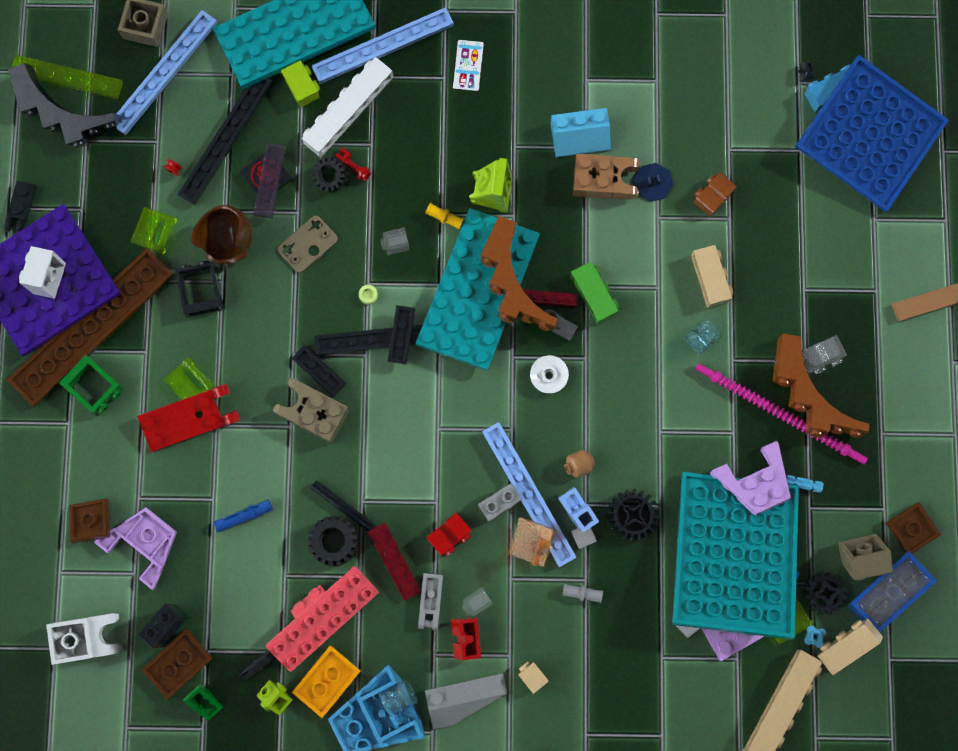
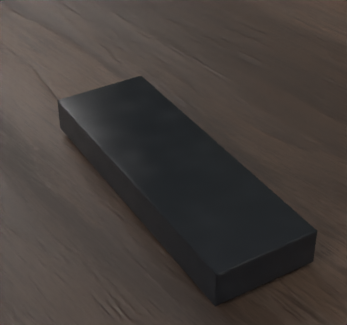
[387,305,415,365]
[292,345,347,398]

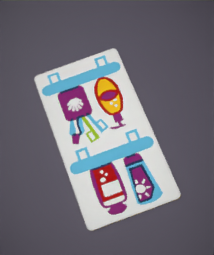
[453,40,484,91]

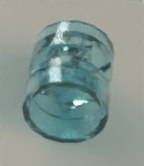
[684,319,721,355]
[380,680,417,716]

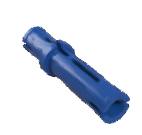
[214,499,273,533]

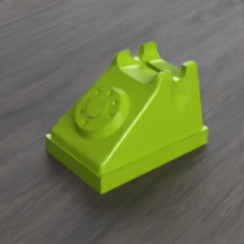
[469,158,512,213]

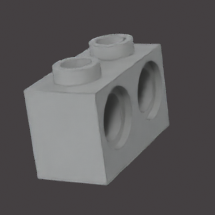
[478,483,522,523]

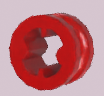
[163,159,182,176]

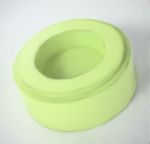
[359,285,378,305]

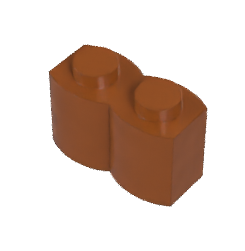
[693,172,737,217]

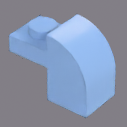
[558,487,599,532]

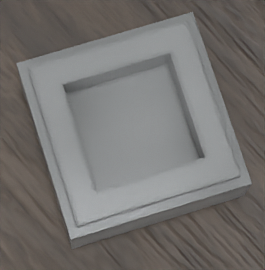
[571,528,596,549]

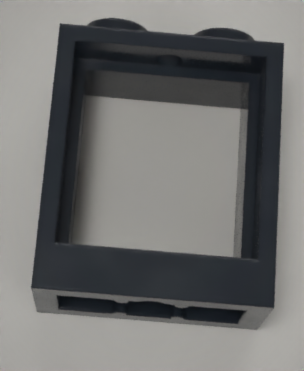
[175,261,224,318]
[138,603,189,648]

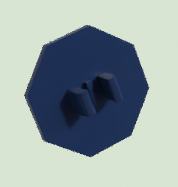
[633,163,673,202]

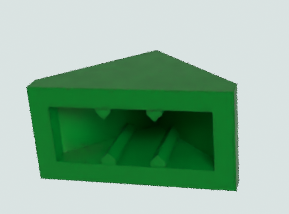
[183,685,223,721]

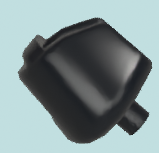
[798,61,815,81]

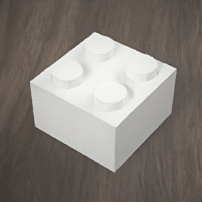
[19,246,66,299]

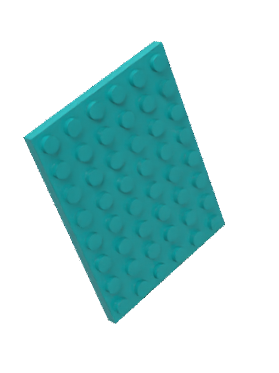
[672,472,799,640]

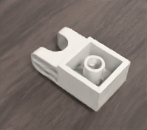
[46,613,124,665]

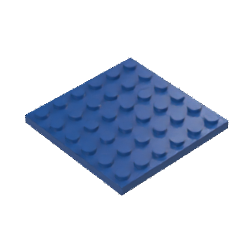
[795,55,949,212]

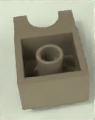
[272,378,350,444]

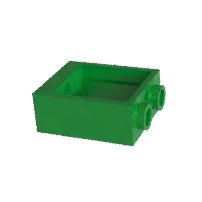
[59,355,123,416]

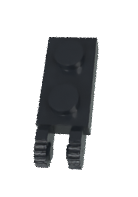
[4,181,37,233]

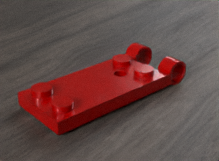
[137,383,241,452]

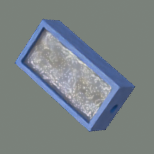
[847,551,937,632]

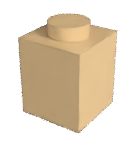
[518,661,549,694]

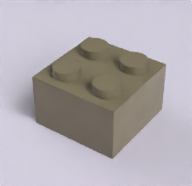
[118,0,168,47]
[838,534,893,580]

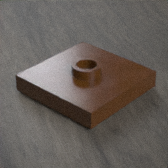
[69,498,110,544]
[885,502,941,554]

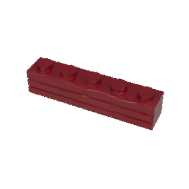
[522,289,578,308]

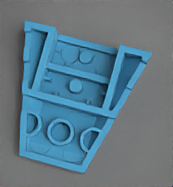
[328,665,425,751]

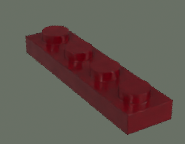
[368,522,422,601]

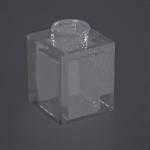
[380,227,410,255]
[462,587,493,617]

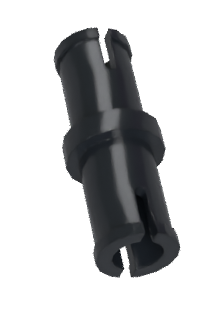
[238,650,277,683]

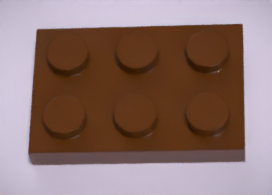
[142,629,213,700]

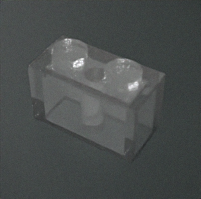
[802,335,847,375]

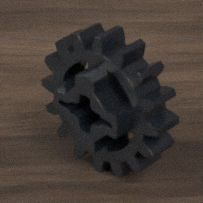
[803,572,848,615]

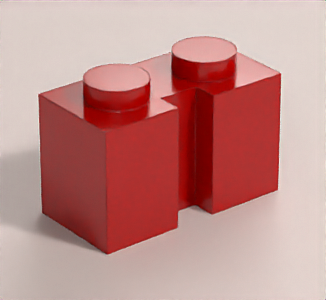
[426,512,472,557]
[451,617,481,661]

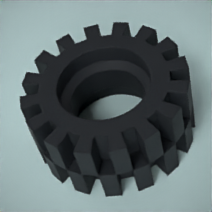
[312,157,348,192]

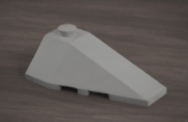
[425,673,507,730]

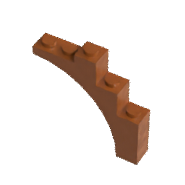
[480,216,558,331]
[773,333,869,438]

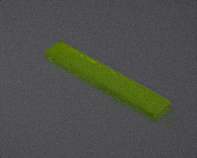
[11,55,123,99]

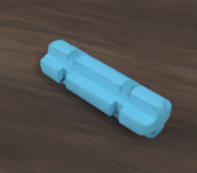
[786,475,823,493]

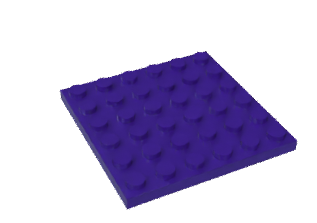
[0,203,121,357]

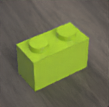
[281,60,320,108]

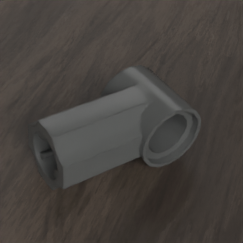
[544,310,578,341]

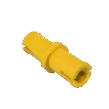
[425,203,464,230]

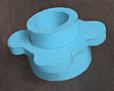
[804,626,826,648]

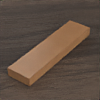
[892,283,958,322]

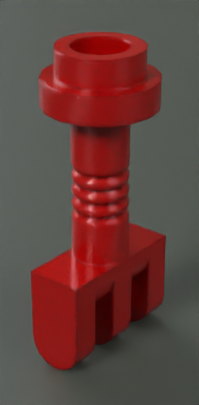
[335,147,371,181]

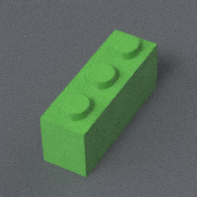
[570,262,619,325]

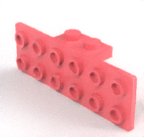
[266,566,379,672]

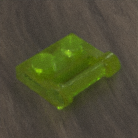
[130,207,177,254]
[163,357,215,400]

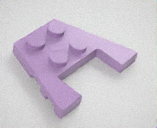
[710,441,791,516]
[94,508,177,590]

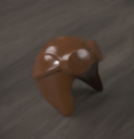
[190,205,252,264]

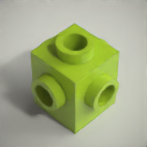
[257,680,292,716]

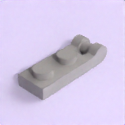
[418,573,443,631]

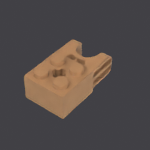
[573,154,640,199]

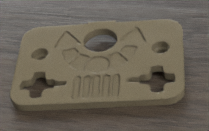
[278,216,338,273]

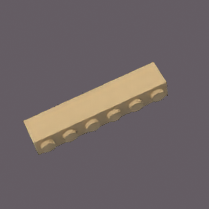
[743,650,822,751]

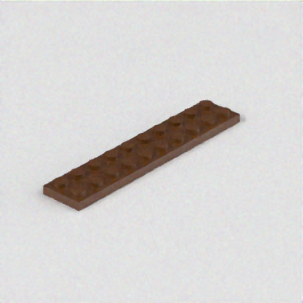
[6,248,174,408]

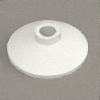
[530,355,569,394]

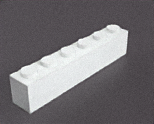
[302,57,393,158]

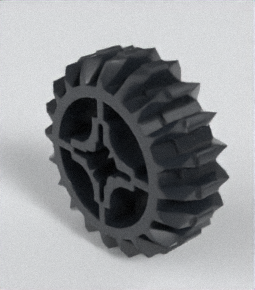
[607,489,660,542]

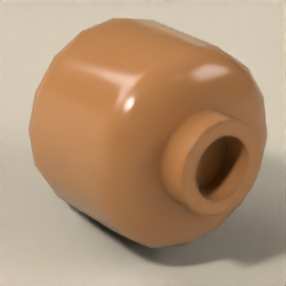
[564,450,595,478]

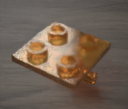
[508,517,556,567]

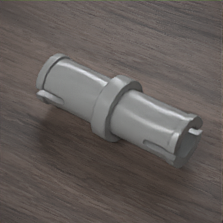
[563,584,603,603]

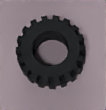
[308,516,359,566]

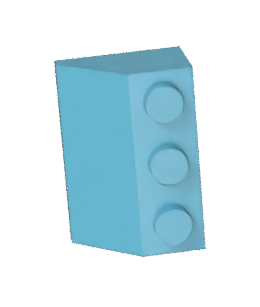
[550,108,611,158]

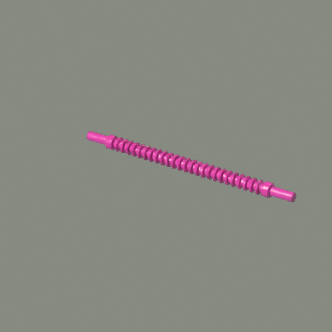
[695,363,868,464]

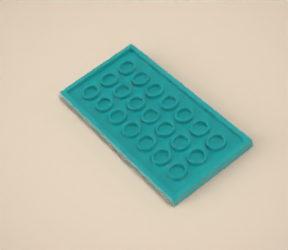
[213,0,376,89]
[416,208,540,371]

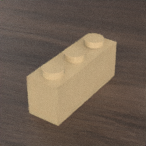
[691,245,733,308]
[818,618,883,675]

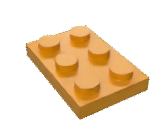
[292,645,361,718]

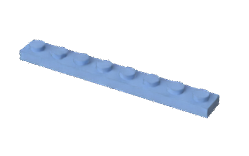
[312,7,454,84]
[116,10,217,136]
[482,422,576,567]

